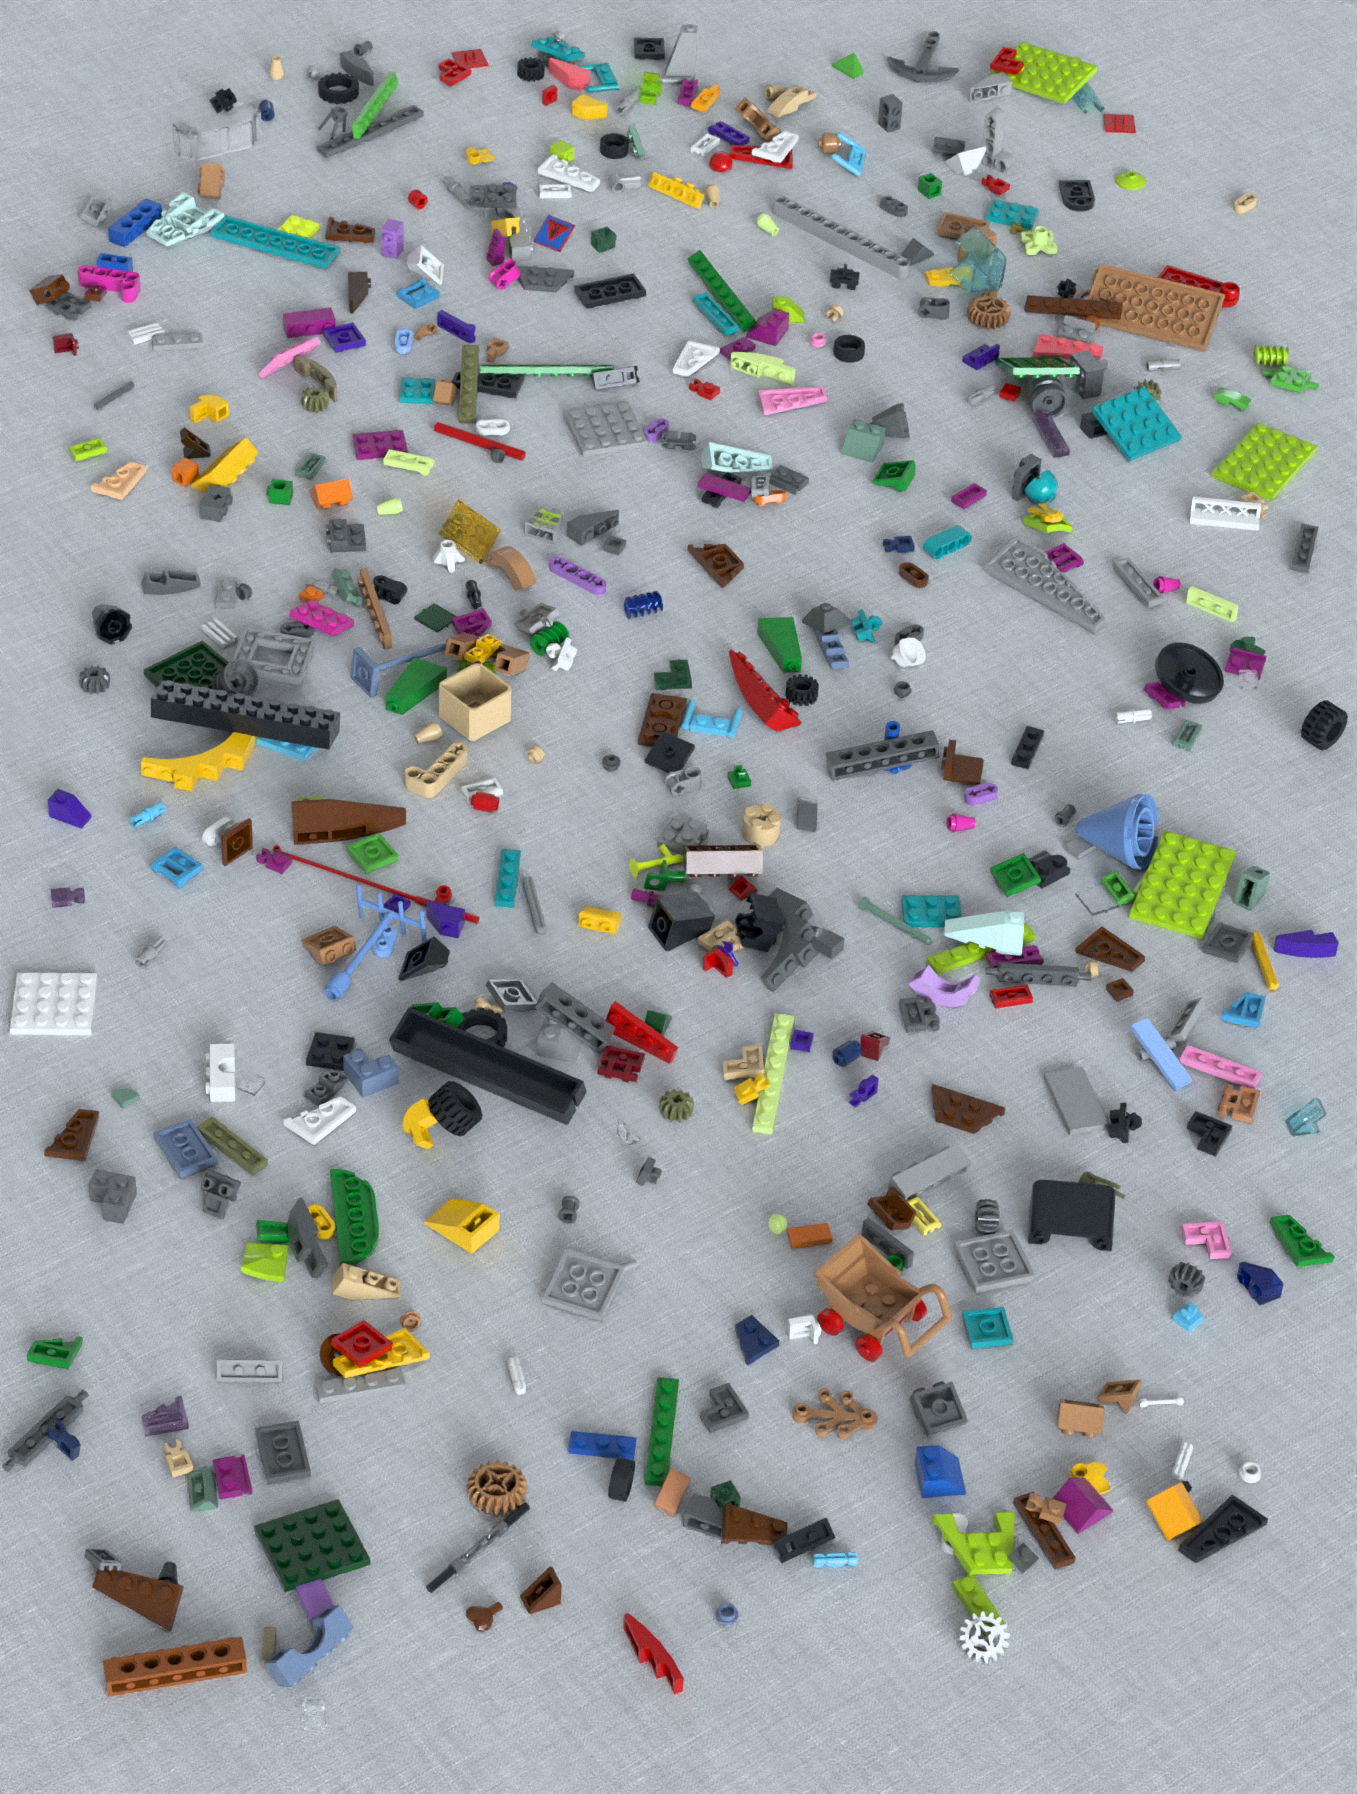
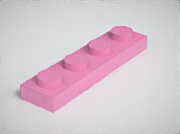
[1179,1045,1262,1089]

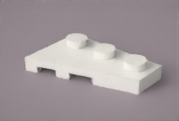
[752,131,799,163]
[673,341,720,377]
[284,1096,356,1145]

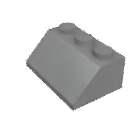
[537,1016,583,1063]

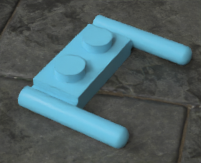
[831,132,866,176]
[681,700,743,738]

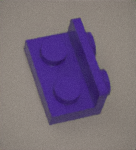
[962,344,1000,371]

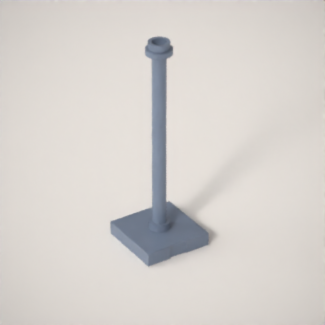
[351,639,448,698]

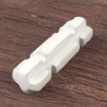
[507,1357,526,1395]
[1171,1442,1193,1480]

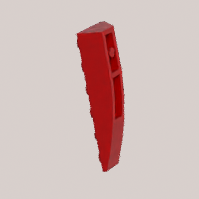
[729,649,802,732]

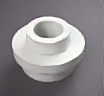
[1239,1462,1262,1483]

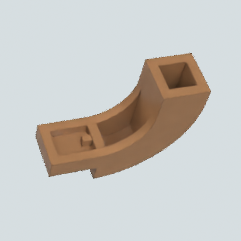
[485,546,537,590]

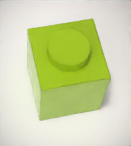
[550,140,574,163]

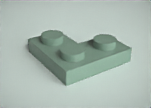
[627,124,645,158]

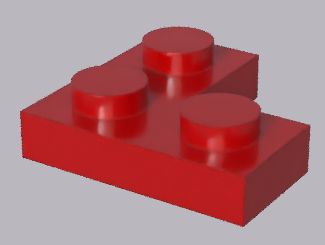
[990,47,1024,75]
[439,58,471,86]

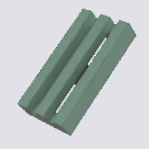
[295,452,326,480]
[1173,720,1202,751]

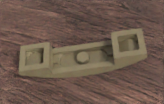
[294,356,337,402]

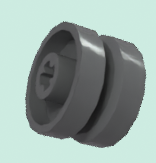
[1027,375,1068,419]

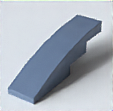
[813,628,849,670]

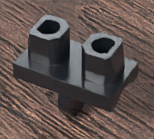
[829,264,860,290]
[1108,1102,1142,1143]

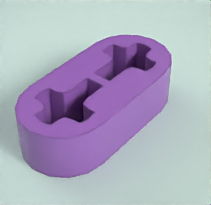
[644,418,669,442]
[964,783,998,805]

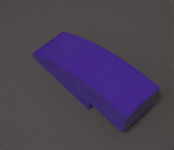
[1273,930,1339,958]

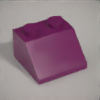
[746,309,790,346]

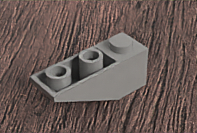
[969,72,1012,102]

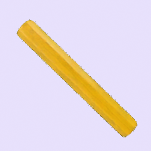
[1251,932,1279,990]

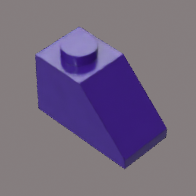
[48,789,92,829]
[427,901,465,938]

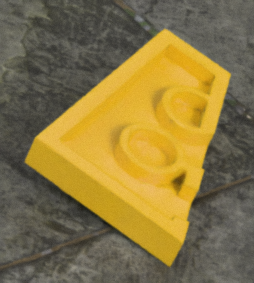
[924,265,980,289]

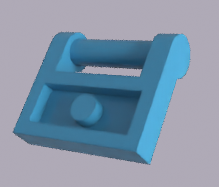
[396,278,440,309]
[151,847,203,888]

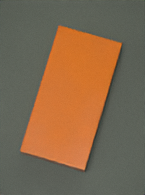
[787,1223,833,1249]

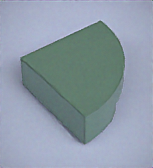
[111,1089,140,1108]

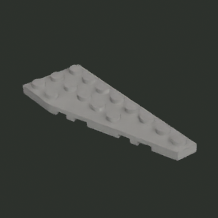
[984,536,1106,633]

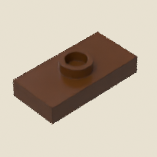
[84,286,107,301]

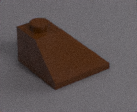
[221,818,253,866]

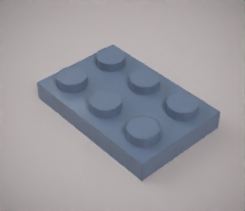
[153,1118,218,1178]

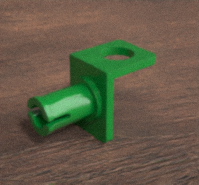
[644,860,686,891]

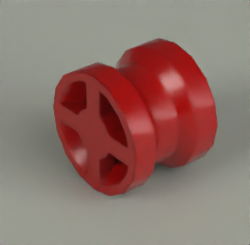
[408,189,428,209]

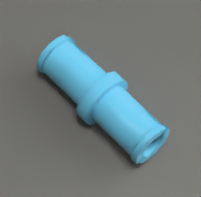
[129,802,166,828]

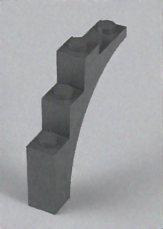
[761,888,817,992]

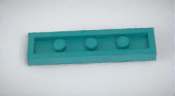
[693,293,739,336]
[495,849,521,908]

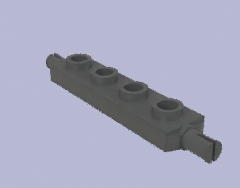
[985,963,1092,987]
[2,1389,89,1472]

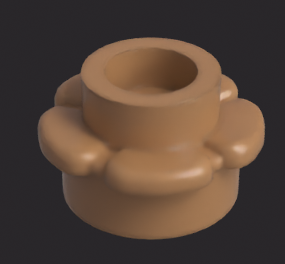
[400,1311,421,1331]

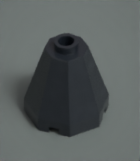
[92,604,132,645]

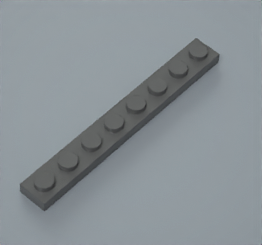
[317,105,424,158]

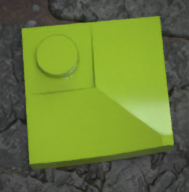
[1023,508,1072,533]
[241,1243,289,1282]

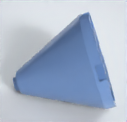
[1076,794,1159,870]

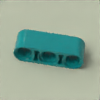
[922,525,972,559]

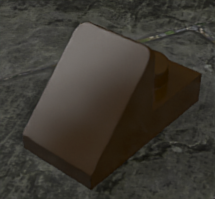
[180,427,211,459]

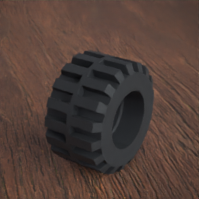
[1301,700,1348,751]
[428,1081,483,1136]

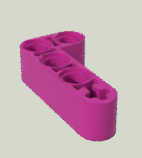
[78,265,140,303]

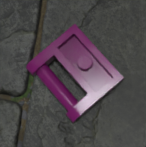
[1045,543,1084,572]

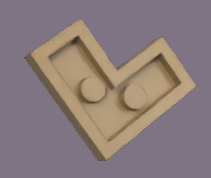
[723,1045,764,1080]

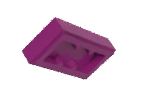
[720,337,756,361]
[951,483,987,509]

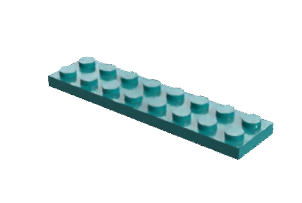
[211,215,340,269]

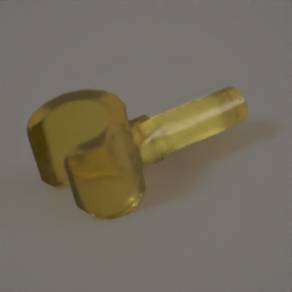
[1010,222,1032,234]

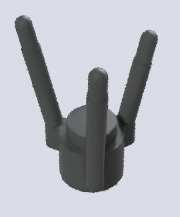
[318,106,348,141]

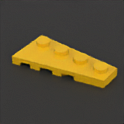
[333,1328,430,1378]

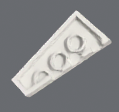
[538,154,600,192]

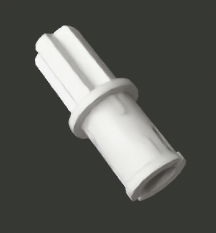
[1115,709,1152,724]

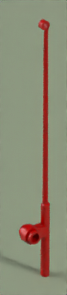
[273,845,480,924]

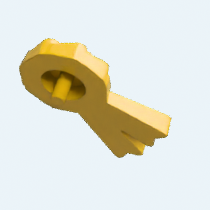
[1027,503,1063,523]

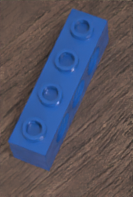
[108,198,162,248]

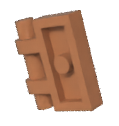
[1218,1084,1260,1123]

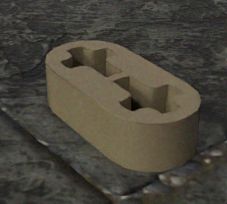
[262,1627,277,1667]

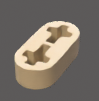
[1233,193,1257,214]

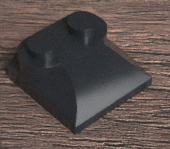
[1028,850,1071,889]

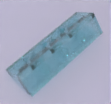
[1073,81,1105,114]

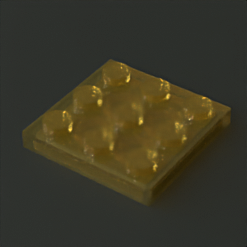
[438,499,501,564]

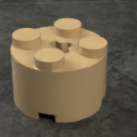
[742,803,781,847]

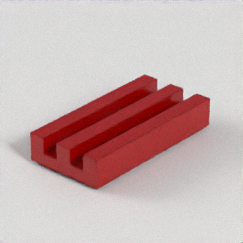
[989,985,1033,1009]

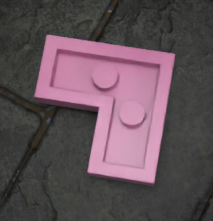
[1181,1221,1232,1259]

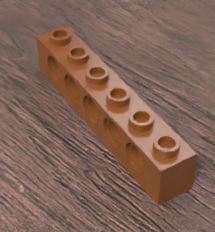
[103,1637,247,1697]

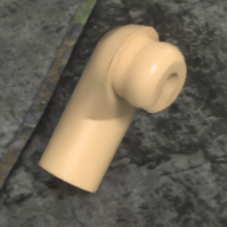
[475,997,503,1013]

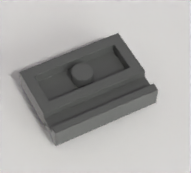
[769,465,809,495]

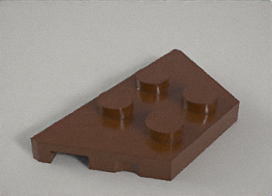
[687,544,744,588]
[931,1084,1006,1134]

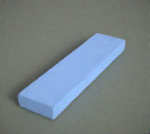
[1130,1018,1192,1091]

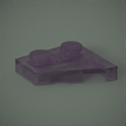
[141,1395,189,1437]

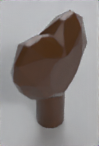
[466,1602,503,1632]

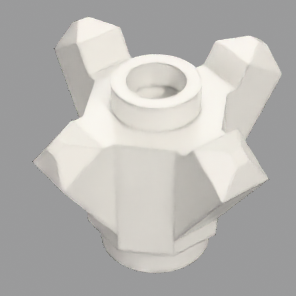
[433,540,465,573]

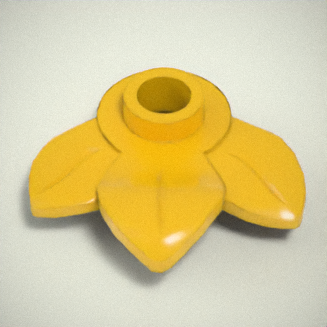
[465,147,495,165]
[1069,1462,1111,1494]

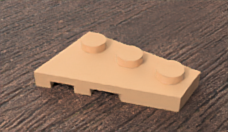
[91,462,146,500]

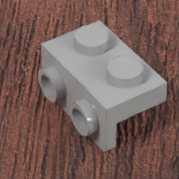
[80,196,112,227]

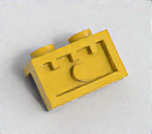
[578,906,622,934]

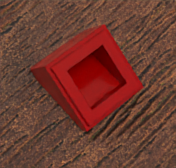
[728,876,758,901]

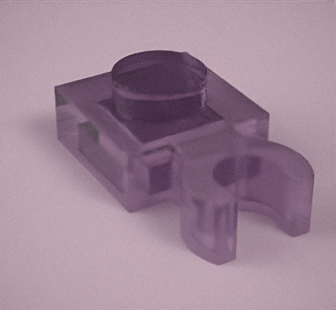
[50,887,85,908]

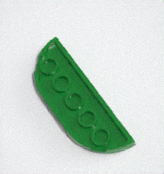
[330,1169,379,1266]

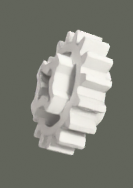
[960,1611,1010,1663]

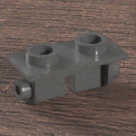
[662,431,696,450]

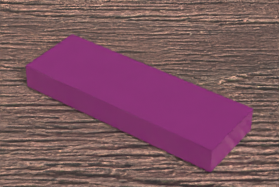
[697,473,751,502]

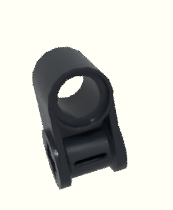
[373,575,408,605]

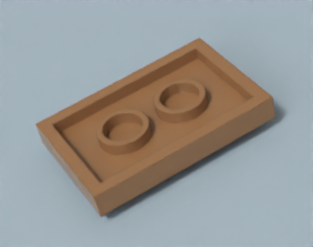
[936,212,990,240]

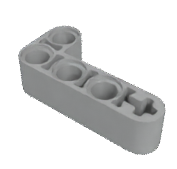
[982,108,1014,172]

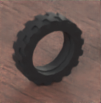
[318,73,359,104]
[458,1008,507,1047]

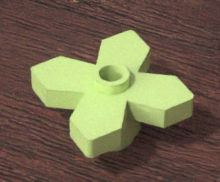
[1021,226,1057,255]

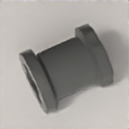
[558,1196,580,1223]

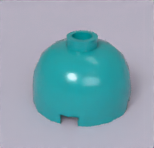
[1024,470,1058,504]

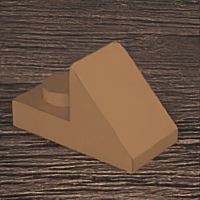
[1097,1379,1142,1414]

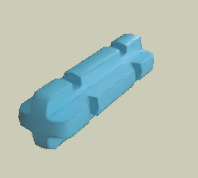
[813,1552,858,1567]

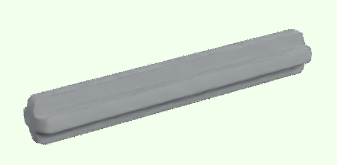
[523,876,546,934]

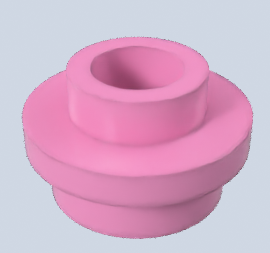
[810,333,826,347]

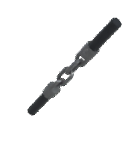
[426,1502,530,1593]

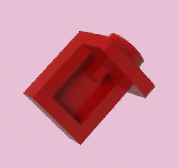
[703,948,733,978]

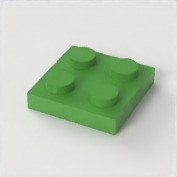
[346,833,399,874]

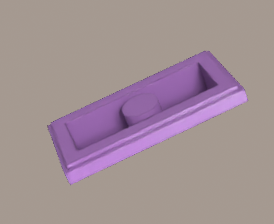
[295,1579,334,1621]

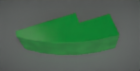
[410,1002,464,1028]

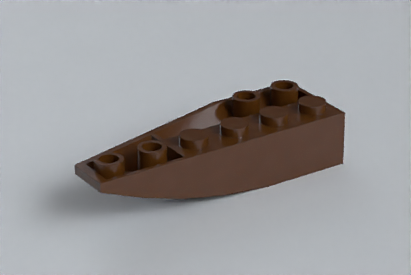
[291,799,406,845]

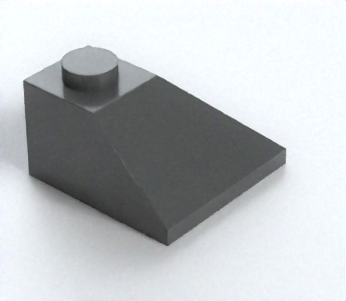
[802,603,852,633]

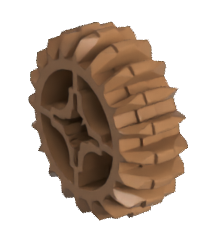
[967,295,1011,329]
[467,1460,527,1516]

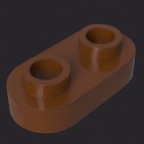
[899,562,929,588]

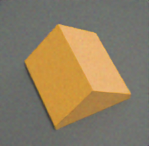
[1145,1482,1204,1541]

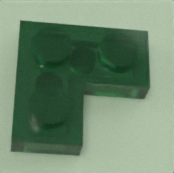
[654,659,692,690]

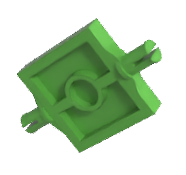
[1263,365,1319,393]

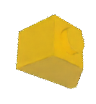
[572,94,608,120]

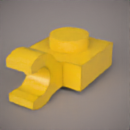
[734,1073,771,1105]

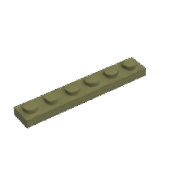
[459,345,479,423]

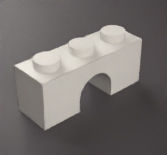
[206,1044,235,1102]

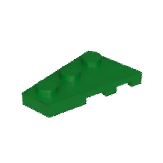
[1269,1215,1335,1267]

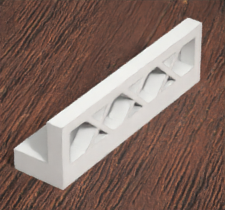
[1190,497,1261,530]

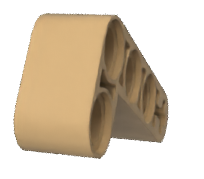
[405,742,467,798]

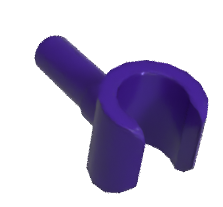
[717,941,739,966]

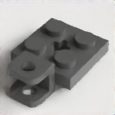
[470,184,517,208]

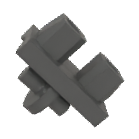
[201,1169,242,1202]

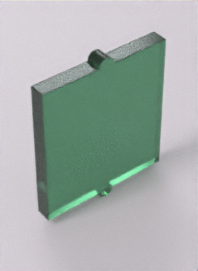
[414,603,457,633]

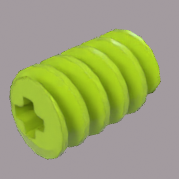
[1253,344,1289,366]

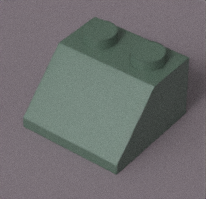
[841,419,886,463]

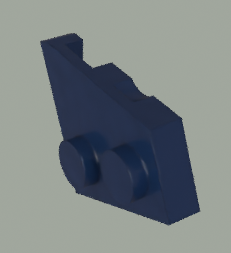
[735,1315,780,1365]

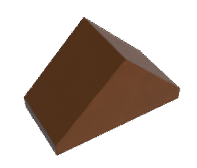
[520,1566,562,1614]

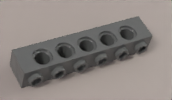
[826,730,940,781]

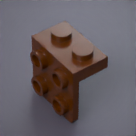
[941,739,984,785]

